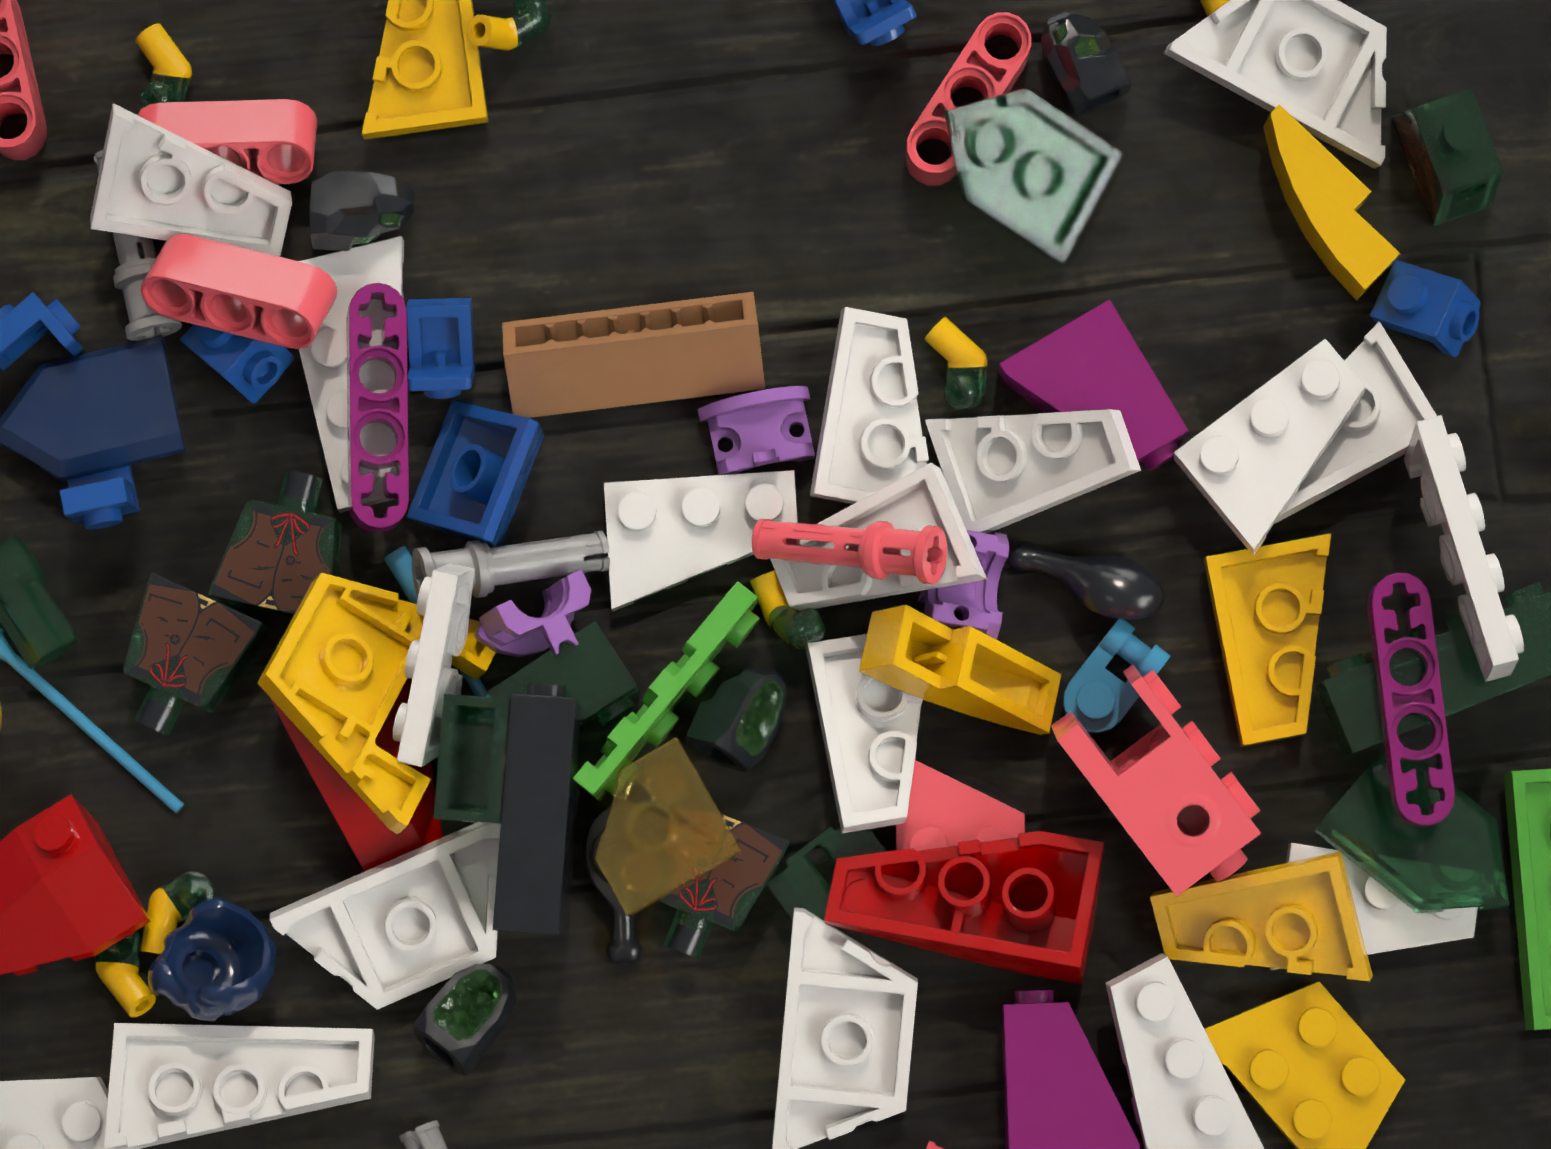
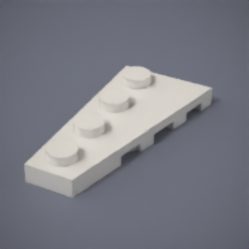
[299,236,404,513]
[1404,415,1524,682]
[1105,953,1264,1149]
[103,1023,375,1149]

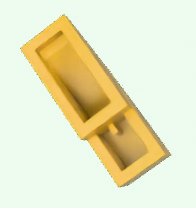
[1263,104,1400,301]
[859,605,1061,735]

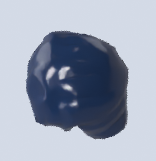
[148,897,277,1021]

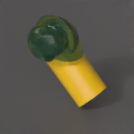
[467,0,552,51]
[135,23,192,108]
[924,317,988,410]
[750,570,826,650]
[140,872,215,954]
[96,931,156,1017]

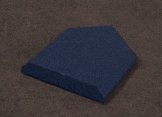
[0,335,186,481]

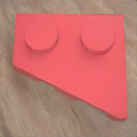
[896,760,1025,851]

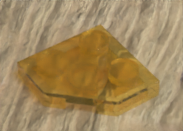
[595,737,743,917]

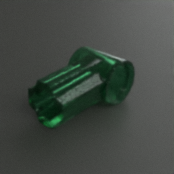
[0,534,80,670]

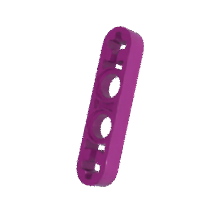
[346,283,409,533]
[1368,573,1455,827]

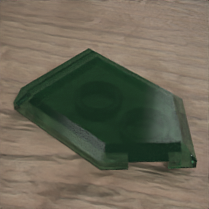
[944,89,1123,263]
[1315,746,1509,913]

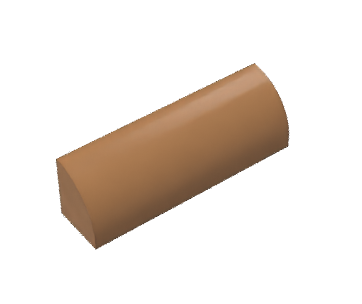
[502,292,765,418]

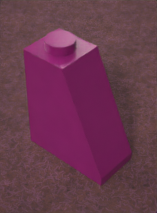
[997,299,1189,472]
[1000,990,1140,1149]

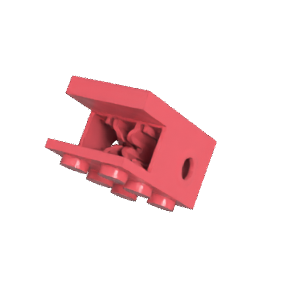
[1051,664,1261,897]

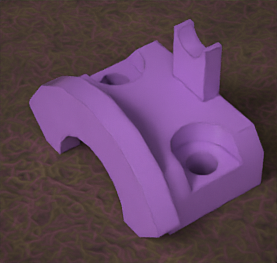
[698,386,815,475]
[918,530,1009,640]
[474,570,591,657]

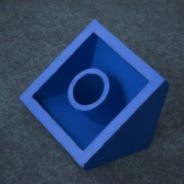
[406,400,544,548]

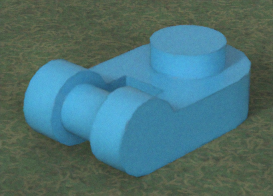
[1062,618,1171,734]

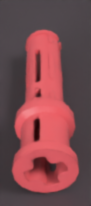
[752,519,947,585]

